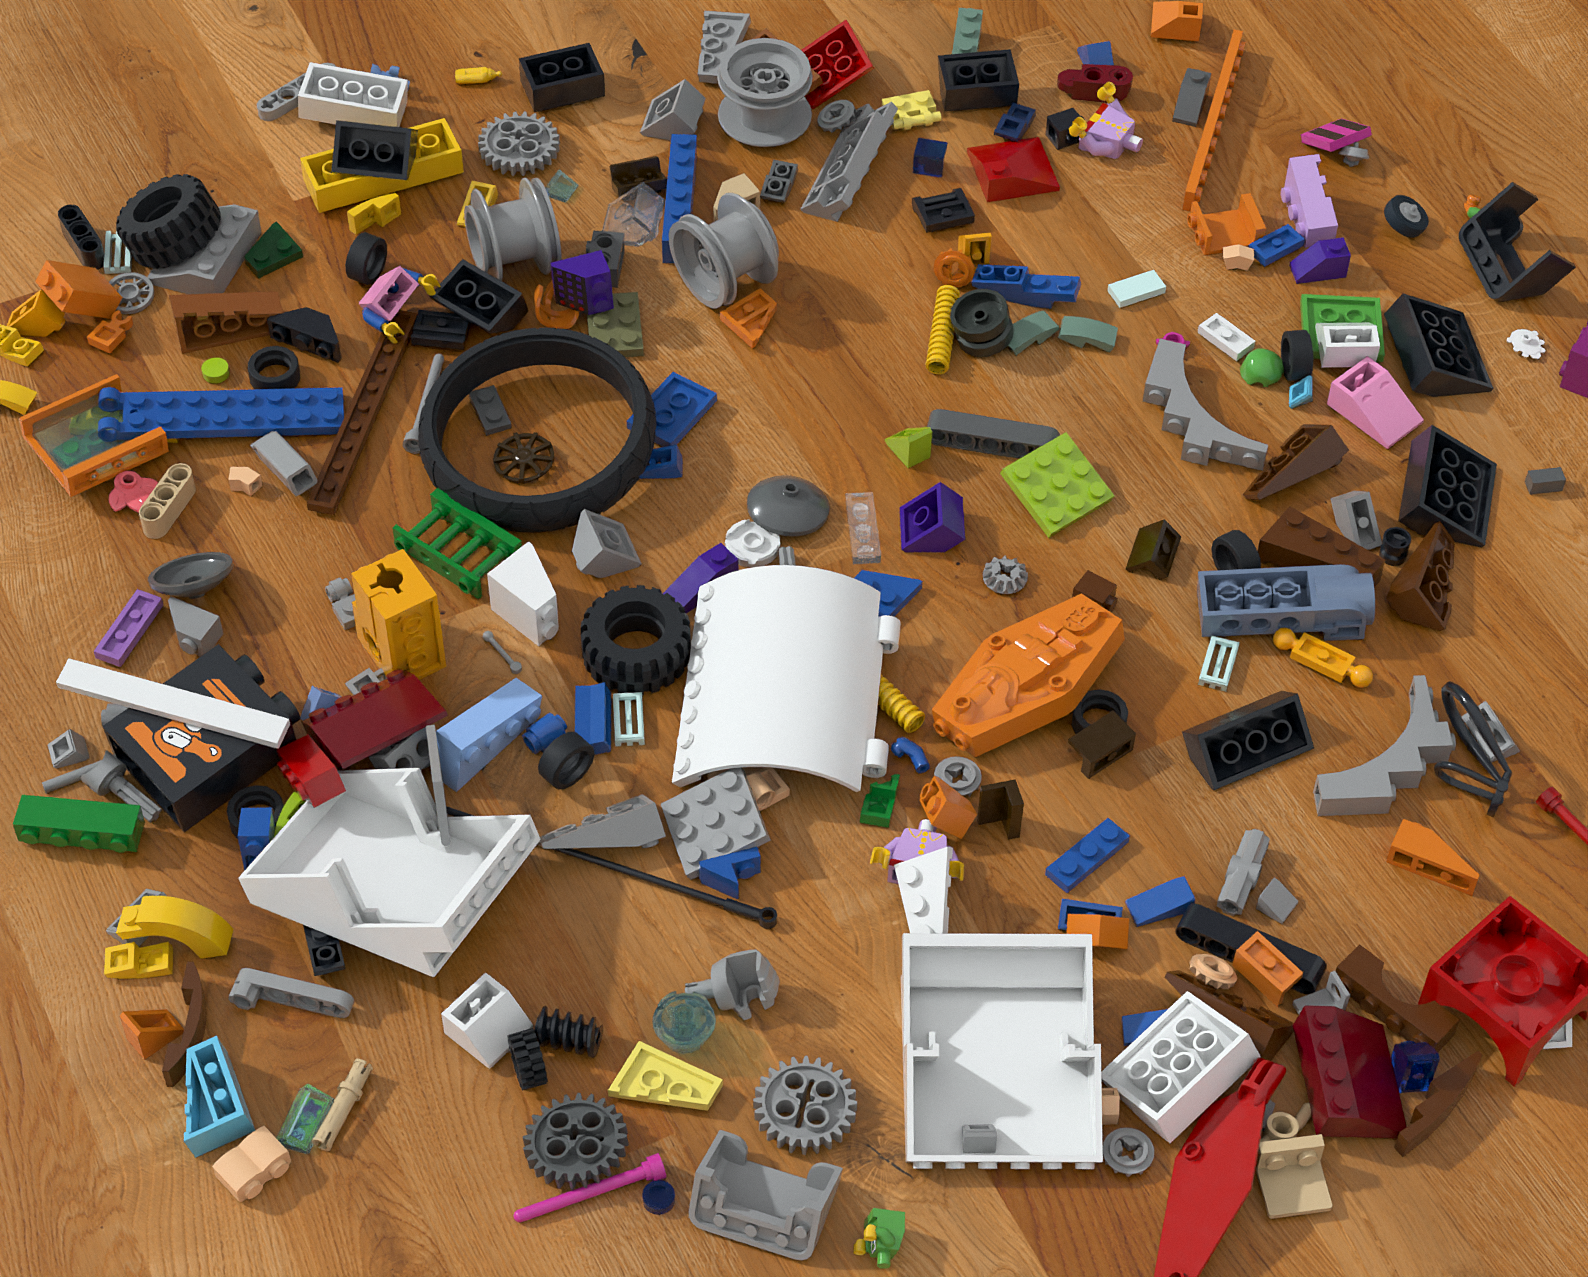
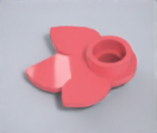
[109,471,158,513]

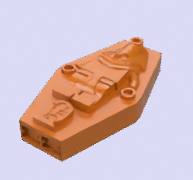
[932,593,1125,757]

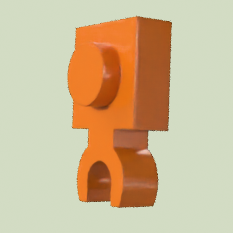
[87,310,133,354]

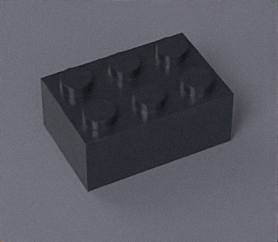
[519,43,605,112]

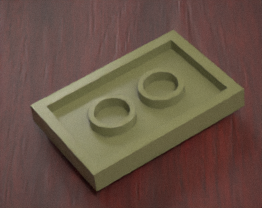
[587,292,644,357]

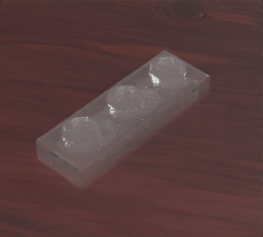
[845,492,881,564]

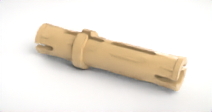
[312,1059,373,1151]

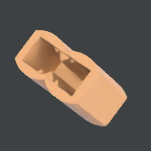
[212,1126,291,1202]

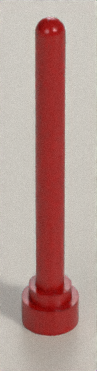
[1536,786,1588,846]

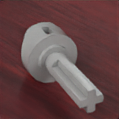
[81,750,162,823]

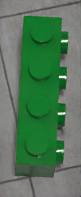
[13,795,145,852]

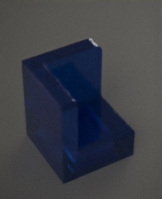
[913,138,948,177]

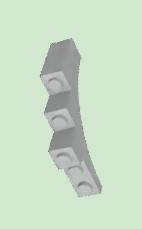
[1143,339,1268,471]
[1313,675,1456,816]

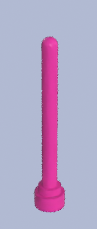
[513,1153,667,1223]

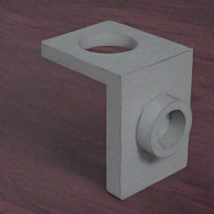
[1293,971,1350,1014]

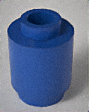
[522,713,567,754]

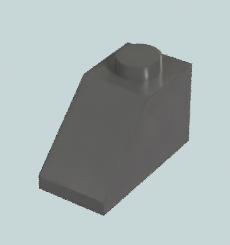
[1172,68,1212,127]

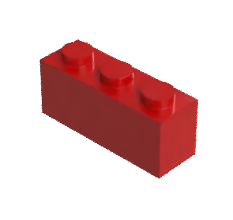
[276,734,346,808]

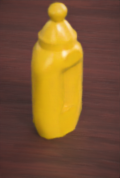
[455,67,502,84]

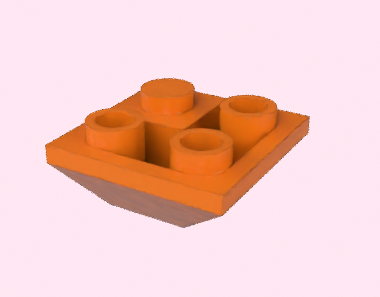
[1151,1,1203,41]

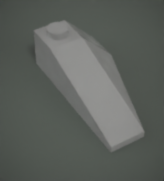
[538,794,666,849]

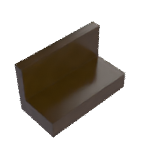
[1125,519,1181,580]
[1068,711,1136,779]
[977,779,1024,840]

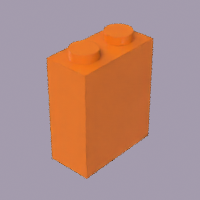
[35,260,123,319]

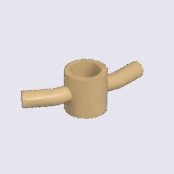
[1260,1103,1312,1142]

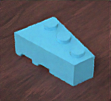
[184,1036,255,1158]

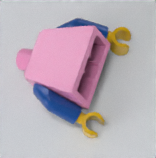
[359,266,441,344]

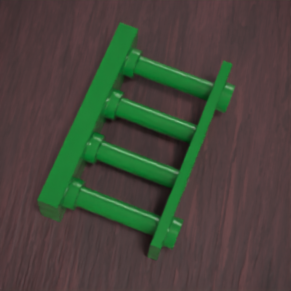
[392,488,522,599]

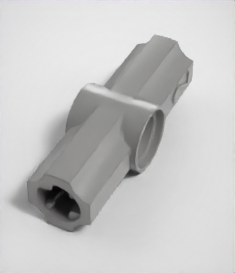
[1217,829,1270,916]

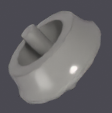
[1339,142,1369,167]

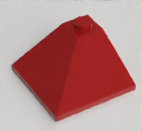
[801,20,874,109]
[967,137,1060,203]

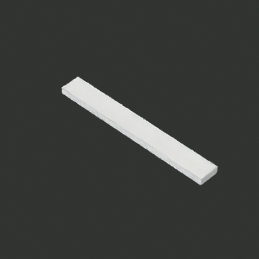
[56,658,290,749]

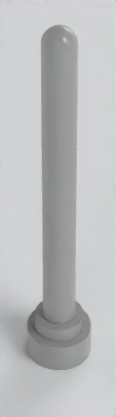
[403,354,444,454]

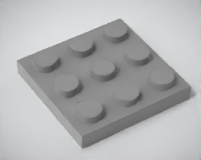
[661,767,771,880]

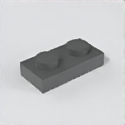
[469,385,512,436]

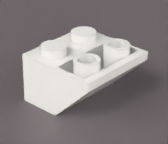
[1315,322,1380,367]
[441,973,533,1069]

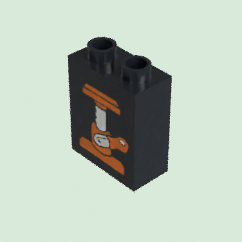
[103,644,301,833]

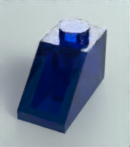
[1391,1041,1440,1093]

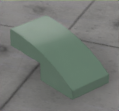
[1007,310,1060,356]
[1058,316,1118,353]

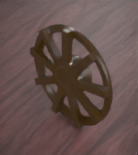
[493,432,555,483]

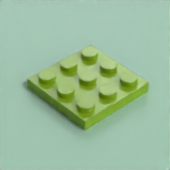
[1000,432,1115,538]

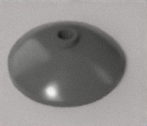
[747,475,830,536]
[148,552,233,599]

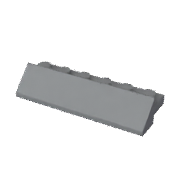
[800,102,898,222]

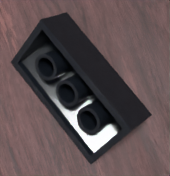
[1182,691,1314,790]

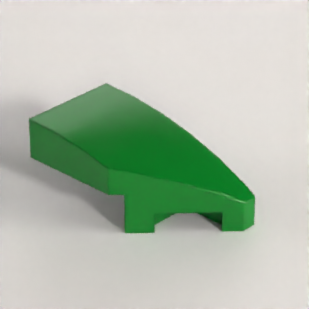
[860,774,900,828]

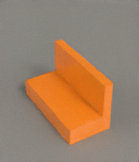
[1232,931,1303,1007]

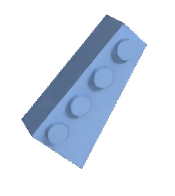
[431,678,542,792]

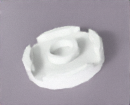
[725,519,780,568]

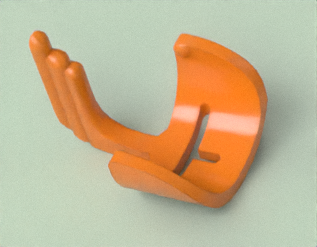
[534,280,579,329]

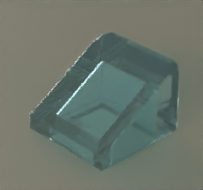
[545,169,579,203]

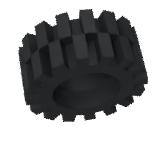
[507,1028,548,1091]

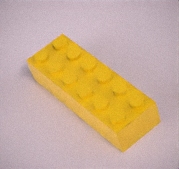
[300,118,464,213]

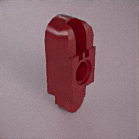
[1057,64,1133,103]

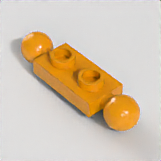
[1273,627,1373,688]

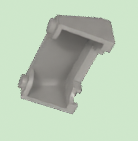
[689,1130,843,1260]

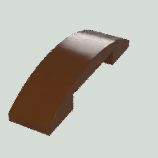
[162,961,207,1087]

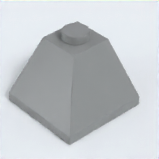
[572,509,641,578]

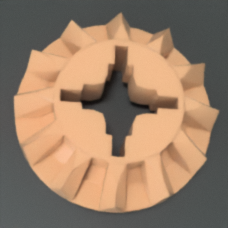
[1189,954,1237,989]

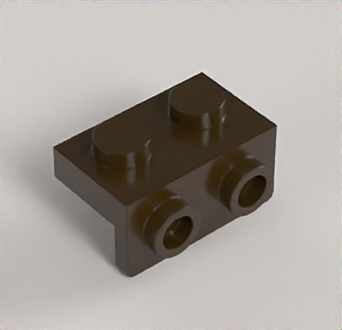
[609,156,667,199]

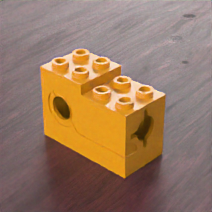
[351,549,446,680]

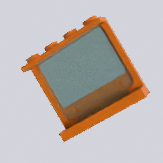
[19,374,169,497]

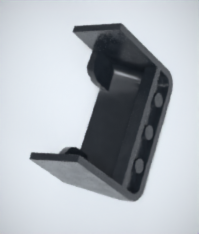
[1459,182,1576,302]

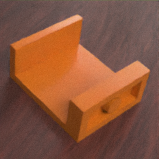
[1187,193,1266,255]

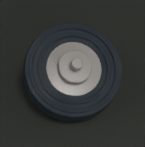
[1384,195,1429,238]

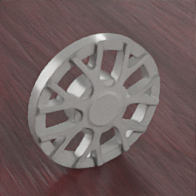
[109,272,154,314]

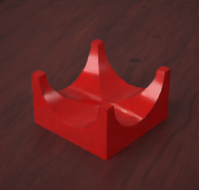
[1418,896,1588,1087]

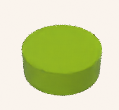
[201,358,230,383]

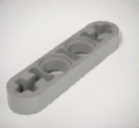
[257,63,336,121]

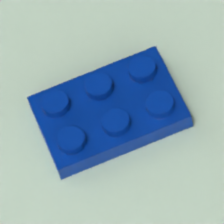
[627,372,717,447]

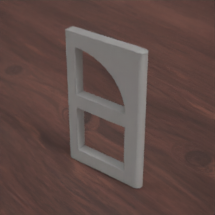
[426,725,451,846]

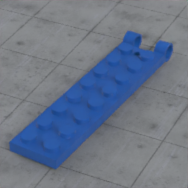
[98,387,344,442]

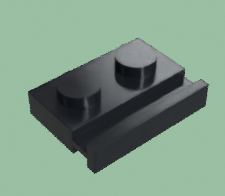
[411,310,471,350]

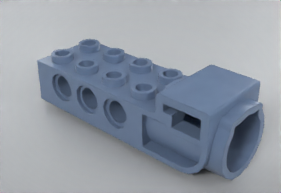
[1197,565,1375,641]

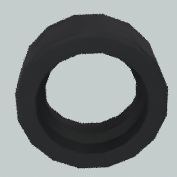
[345,232,387,285]
[1281,330,1313,381]
[248,346,300,389]
[1211,530,1261,570]
[1071,689,1128,734]
[538,732,595,790]
[226,785,284,839]

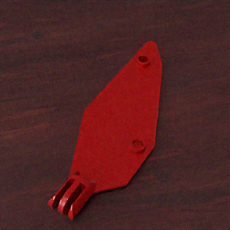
[1154,1057,1287,1277]

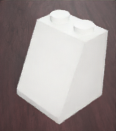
[487,542,559,646]

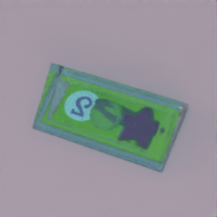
[276,1083,335,1154]

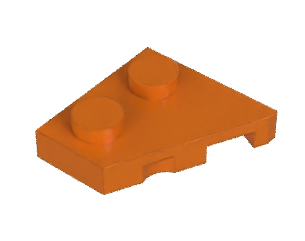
[720,288,777,349]

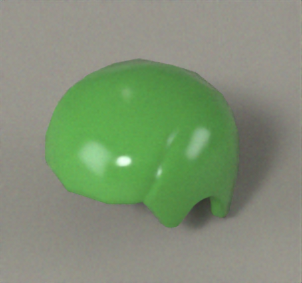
[1240,348,1284,387]

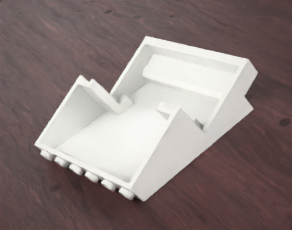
[238,768,541,977]
[901,933,1103,1169]

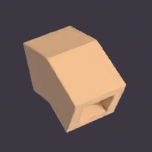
[1223,245,1254,271]
[228,467,262,496]
[1102,1088,1120,1125]

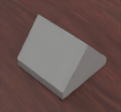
[962,1124,997,1153]

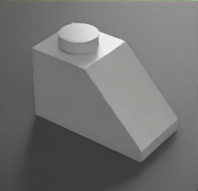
[1330,491,1382,550]
[168,596,223,657]

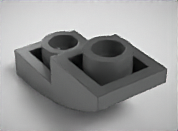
[760,160,798,203]

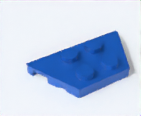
[854,570,922,617]

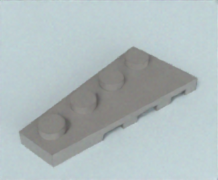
[698,11,751,84]

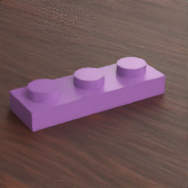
[94,589,164,667]

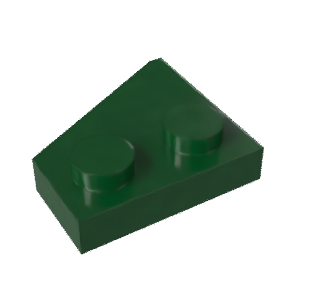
[244,221,303,279]

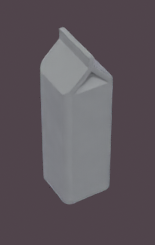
[250,431,317,496]

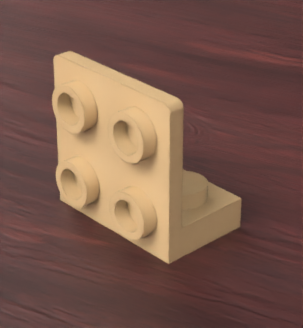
[1255,1134,1333,1219]

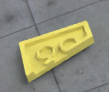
[608,1041,723,1111]

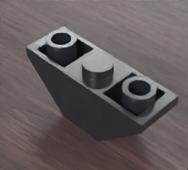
[267,307,341,363]
[303,925,346,976]

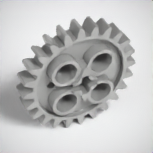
[478,111,560,176]
[753,1056,857,1155]

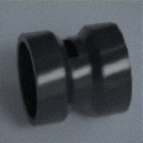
[1379,527,1411,566]

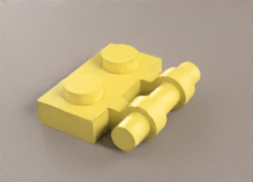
[882,90,941,131]

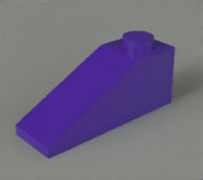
[663,543,739,614]

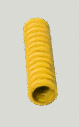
[925,285,960,374]
[878,674,925,733]

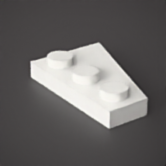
[894,847,953,934]

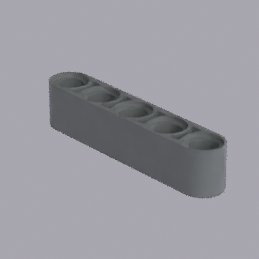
[927,409,1060,459]

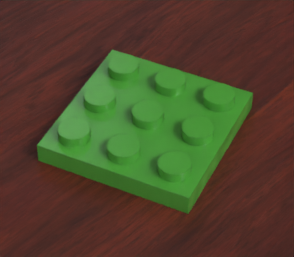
[1300,294,1385,362]

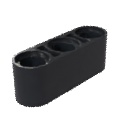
[58,204,104,270]

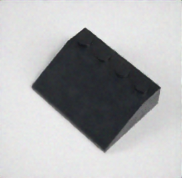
[1384,293,1494,397]
[1398,425,1497,548]

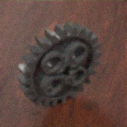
[523,1093,629,1190]

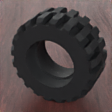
[116,174,221,269]
[580,585,691,695]

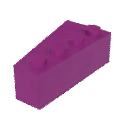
[1559,322,1588,398]

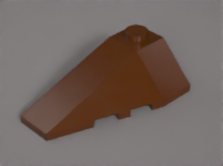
[1243,424,1349,500]
[1386,521,1455,631]
[1165,970,1294,1061]

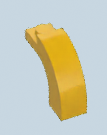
[116,896,234,958]

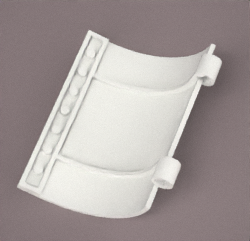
[672,565,901,792]

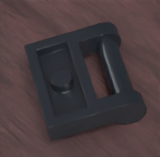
[912,188,975,233]

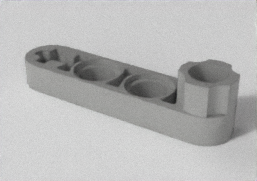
[228,968,355,1018]

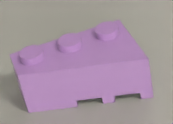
[1281,154,1338,248]

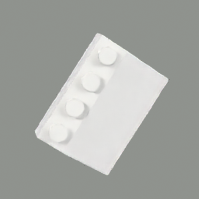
[1101,991,1261,1143]

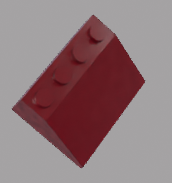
[301,669,448,769]
[1293,1005,1407,1138]

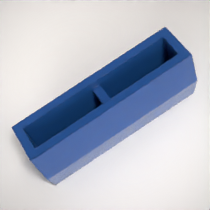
[575,682,611,755]

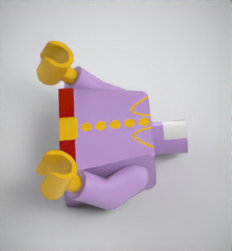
[1069,82,1143,159]
[870,820,964,884]

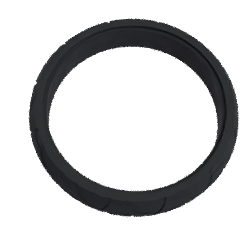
[418,328,656,533]

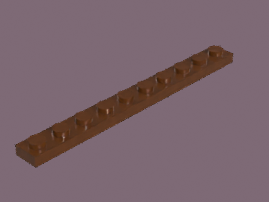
[307,310,417,515]

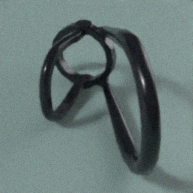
[1434,681,1512,818]

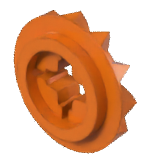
[934,248,975,288]

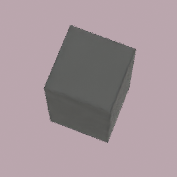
[1525,467,1566,495]

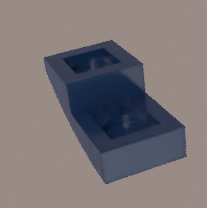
[994,103,1036,142]

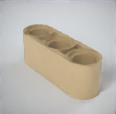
[139,463,196,539]

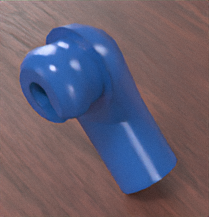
[891,737,930,773]

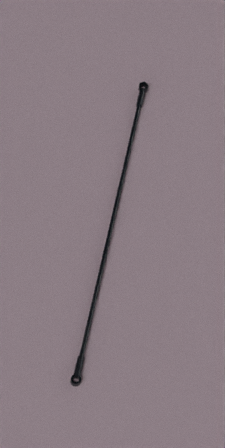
[337,770,777,929]

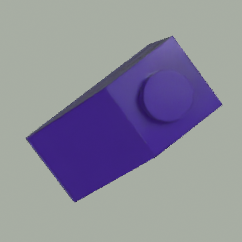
[1289,238,1351,284]

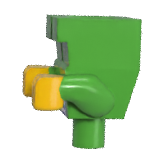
[853,1208,905,1269]

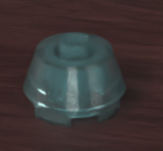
[652,991,716,1054]

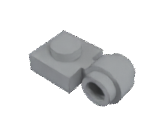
[325,577,356,630]

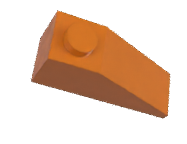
[1386,819,1480,896]

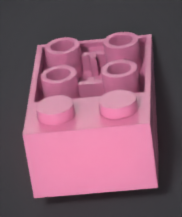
[1327,356,1424,449]

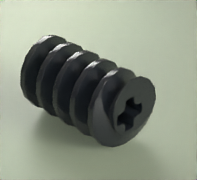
[534,1006,603,1058]

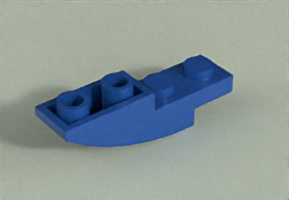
[972,264,1081,309]

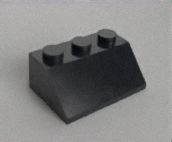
[938,49,1019,112]
[331,120,418,180]
[430,259,529,334]

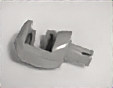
[685,949,780,1020]

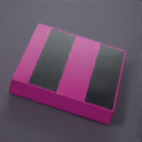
[1301,118,1372,152]

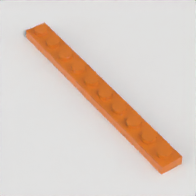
[1183,29,1246,212]

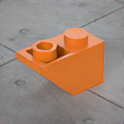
[920,775,977,839]

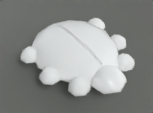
[1507,329,1546,360]

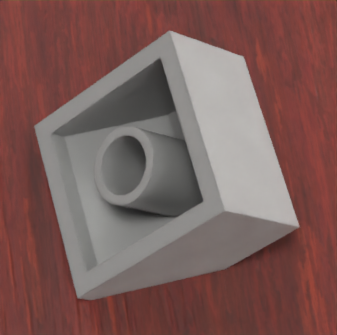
[640,79,706,140]

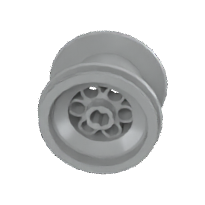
[717,38,813,147]
[464,178,561,281]
[669,193,779,308]

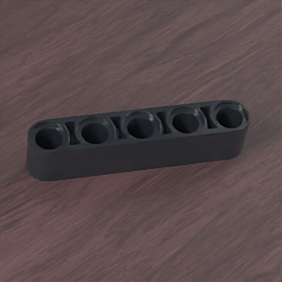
[1175,904,1327,995]

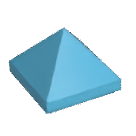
[1289,375,1313,409]

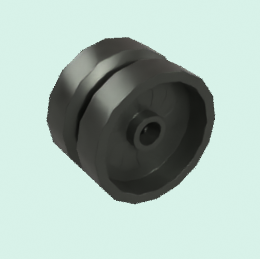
[950,289,1014,357]

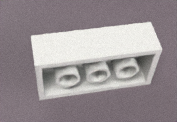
[298,62,408,127]

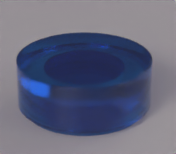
[642,1180,675,1215]

